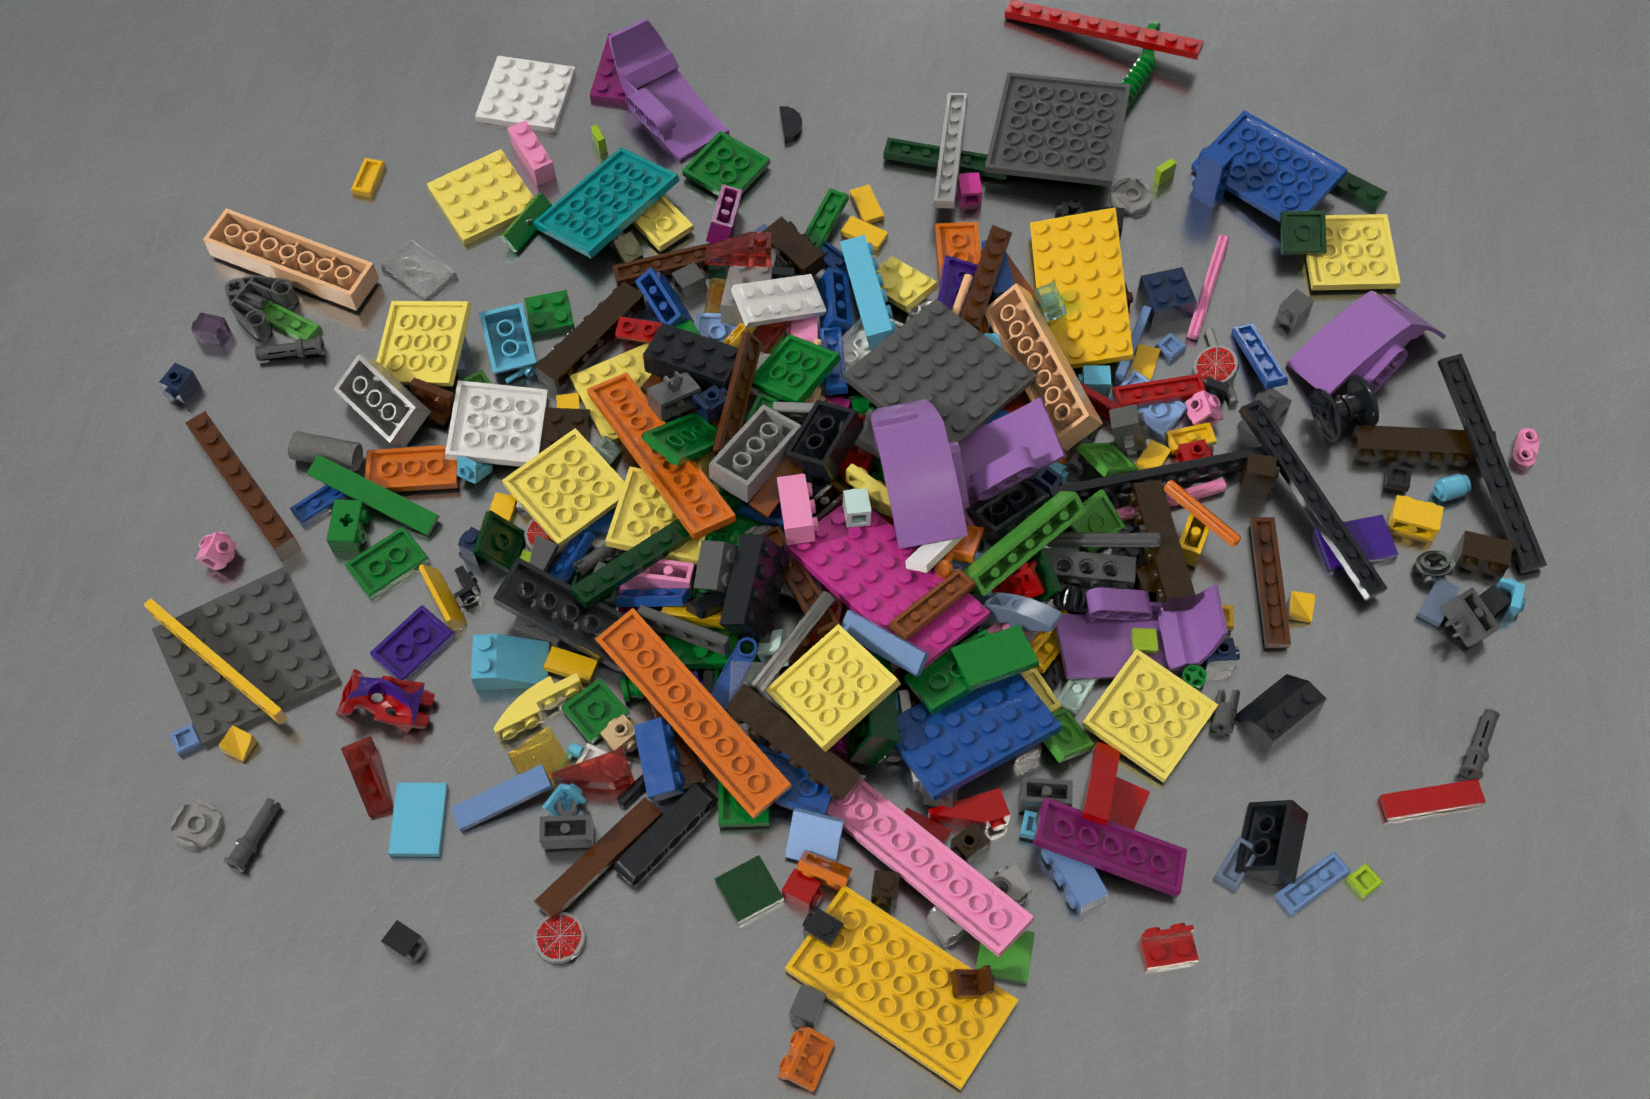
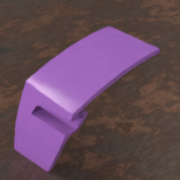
[608,18,729,162]
[1286,291,1446,396]
[959,397,1066,500]
[871,399,969,549]
[1055,584,1228,679]

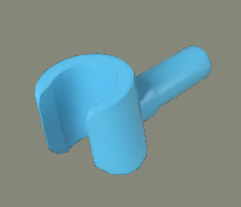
[505,365,536,384]
[555,743,584,774]

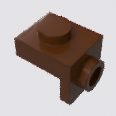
[950,965,995,999]

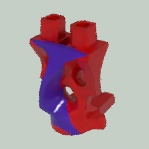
[336,669,435,733]

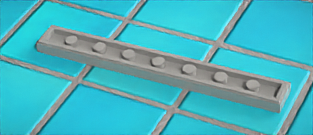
[933,93,968,209]

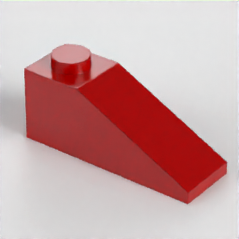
[928,788,1010,831]

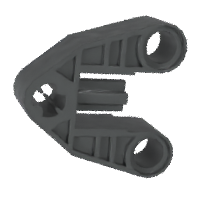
[225,275,298,339]

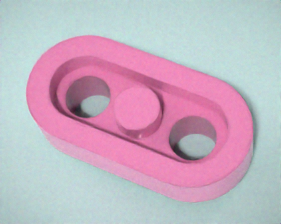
[1510,428,1540,471]

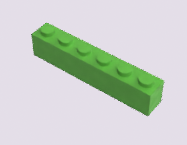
[963,491,1087,596]

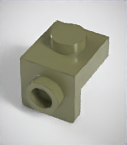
[609,232,644,263]

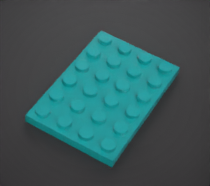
[533,147,680,258]

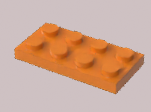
[365,445,458,492]

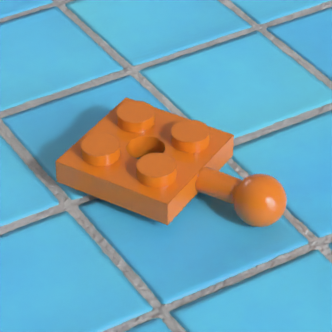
[934,525,984,578]

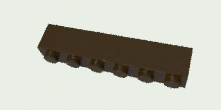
[535,282,646,393]
[1351,425,1497,467]
[1128,480,1196,612]
[726,684,866,801]

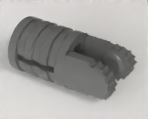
[1211,689,1240,734]

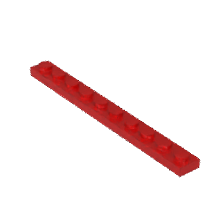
[1005,0,1204,60]

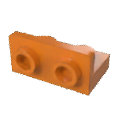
[796,850,853,891]
[778,1027,835,1092]

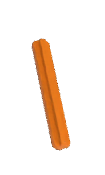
[1164,480,1241,547]

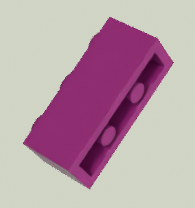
[706,184,743,247]

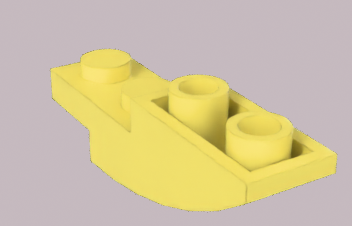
[845,464,893,518]
[493,673,583,742]

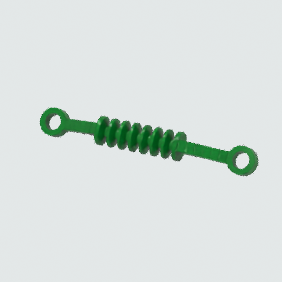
[1121,21,1161,109]

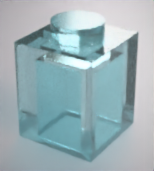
[1033,281,1067,322]

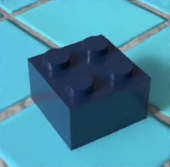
[1137,267,1197,326]

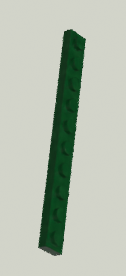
[571,487,762,608]

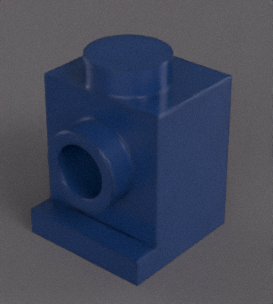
[692,385,727,424]
[458,527,483,566]

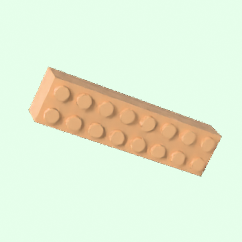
[203,208,379,311]
[984,283,1103,451]

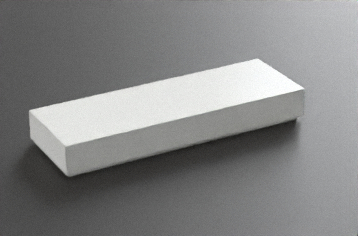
[905,537,963,573]

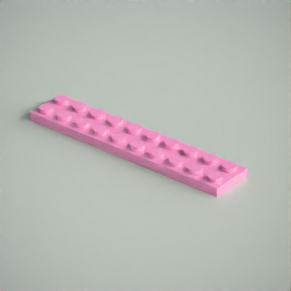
[826,780,1034,958]

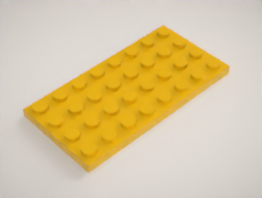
[1030,208,1134,369]
[785,886,1019,1091]

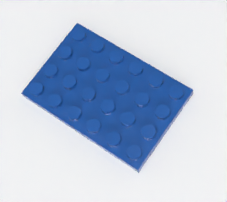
[1191,110,1348,222]
[894,673,1062,801]

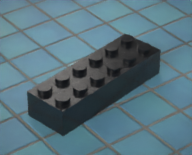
[493,557,624,673]

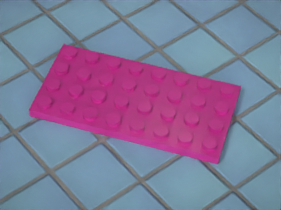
[786,504,990,671]

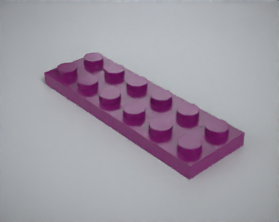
[1033,797,1187,897]

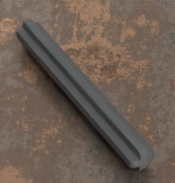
[1047,533,1162,547]
[751,591,835,693]

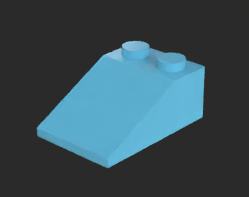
[479,303,537,374]
[471,634,550,691]

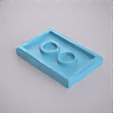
[388,782,448,857]

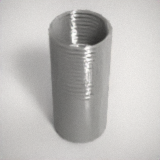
[288,431,363,472]

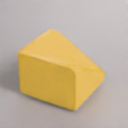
[1287,591,1315,623]
[219,725,257,762]

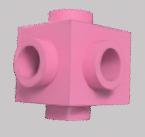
[1185,391,1224,426]
[195,532,237,571]

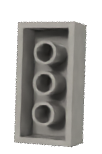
[721,244,777,329]
[333,354,431,447]
[709,404,801,503]

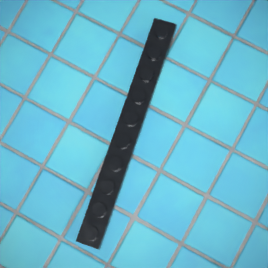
[1438,353,1547,573]
[1239,400,1388,601]
[1048,446,1268,503]

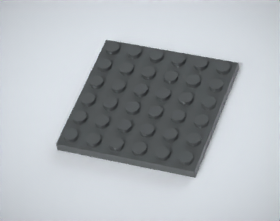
[985,72,1131,186]
[843,299,1037,446]
[152,566,341,747]

